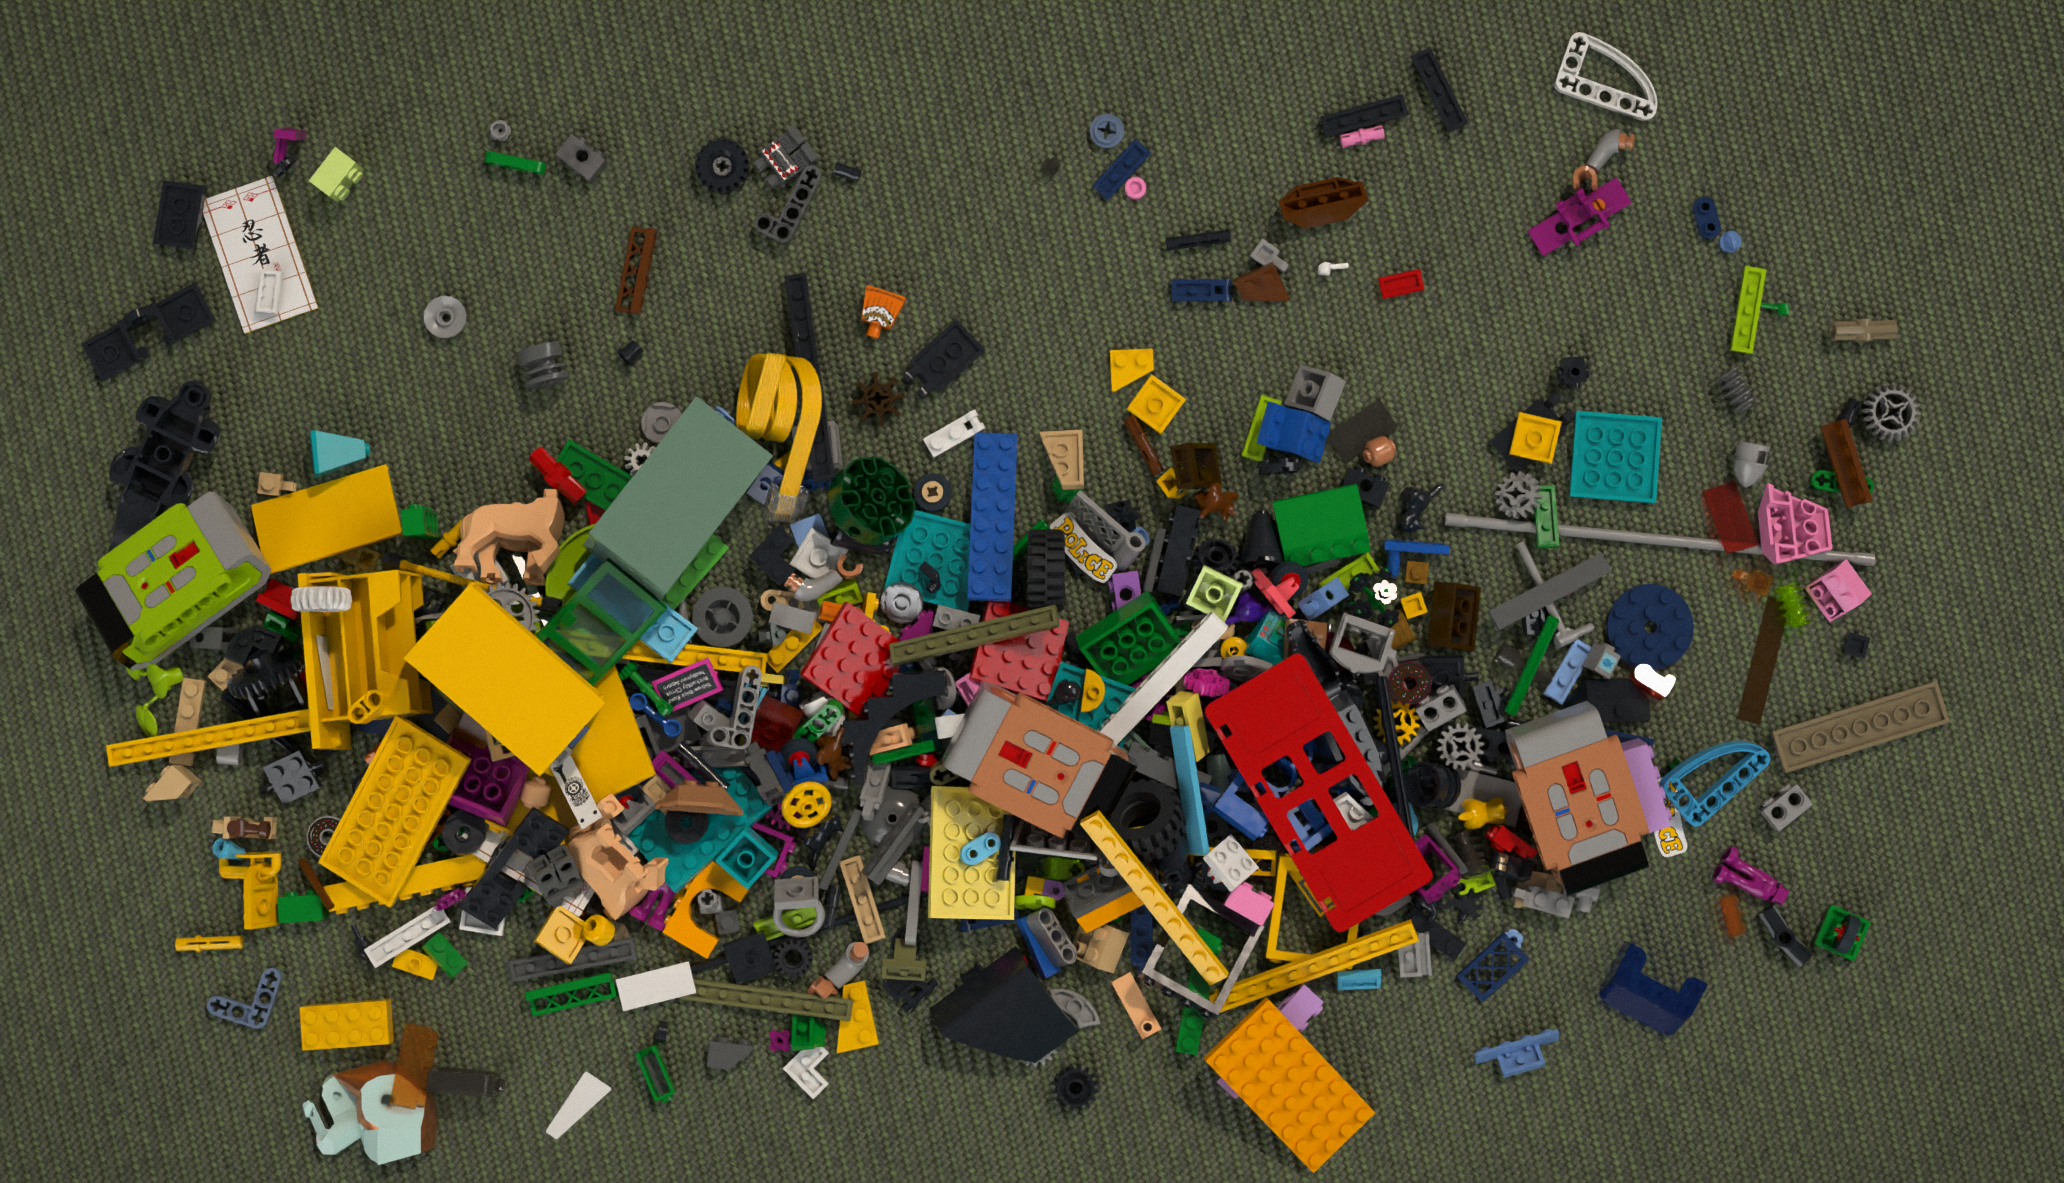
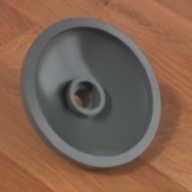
[861,785,925,847]

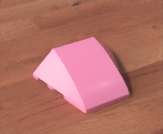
[1758,483,1833,564]

